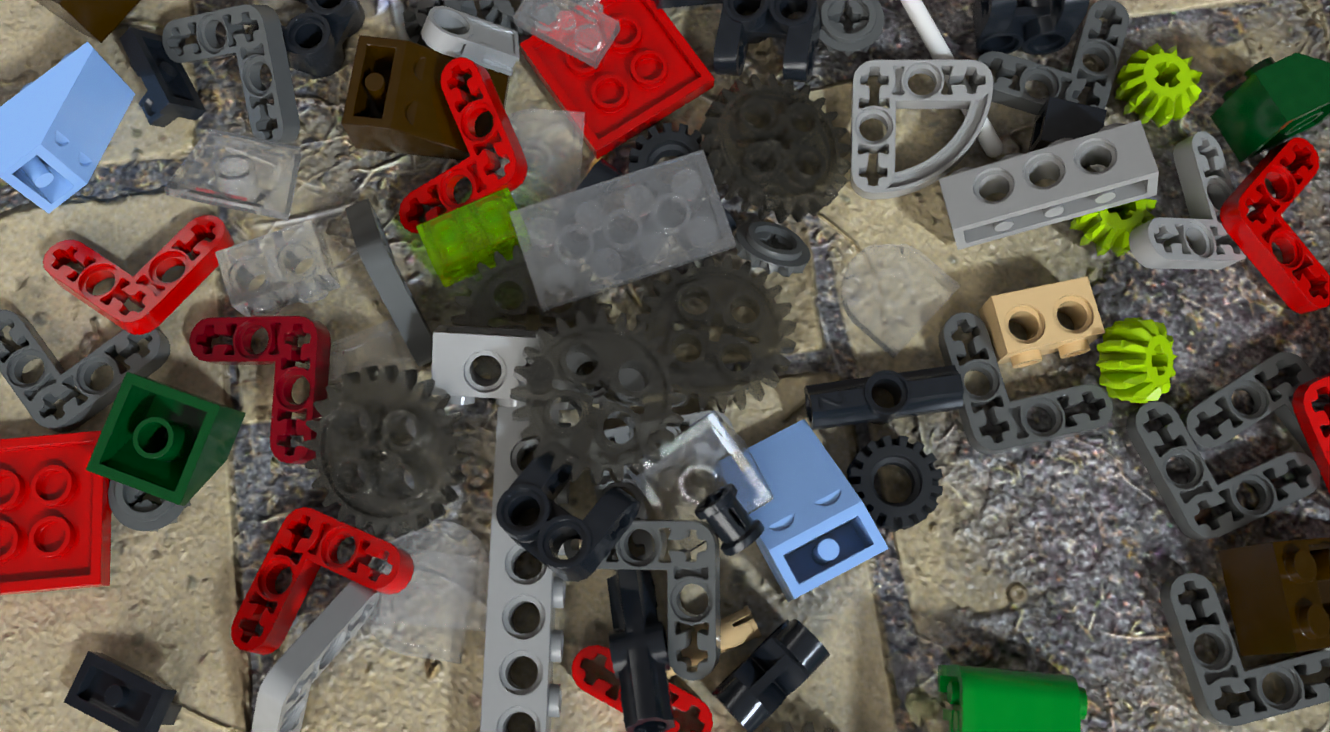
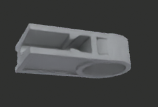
[421,6,520,76]

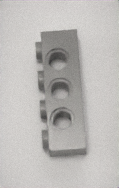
[939,120,1159,250]
[431,325,646,413]

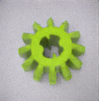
[1114,43,1203,128]
[1069,199,1157,257]
[1095,317,1177,403]

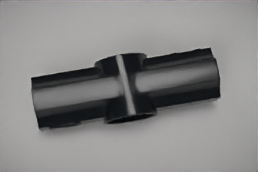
[804,365,964,430]
[607,569,675,732]

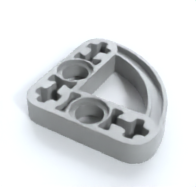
[850,59,993,200]

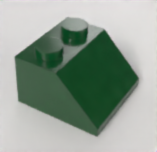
[1210,52,1330,163]
[86,372,246,506]

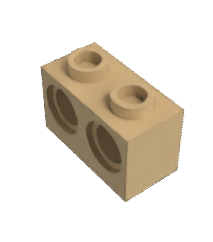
[978,276,1105,368]

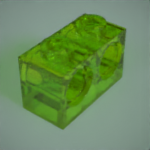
[416,187,533,288]

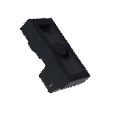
[119,27,206,128]
[64,651,182,732]

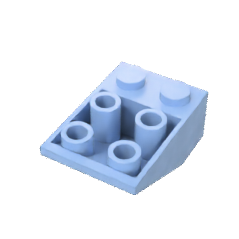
[0,41,135,214]
[715,419,889,602]

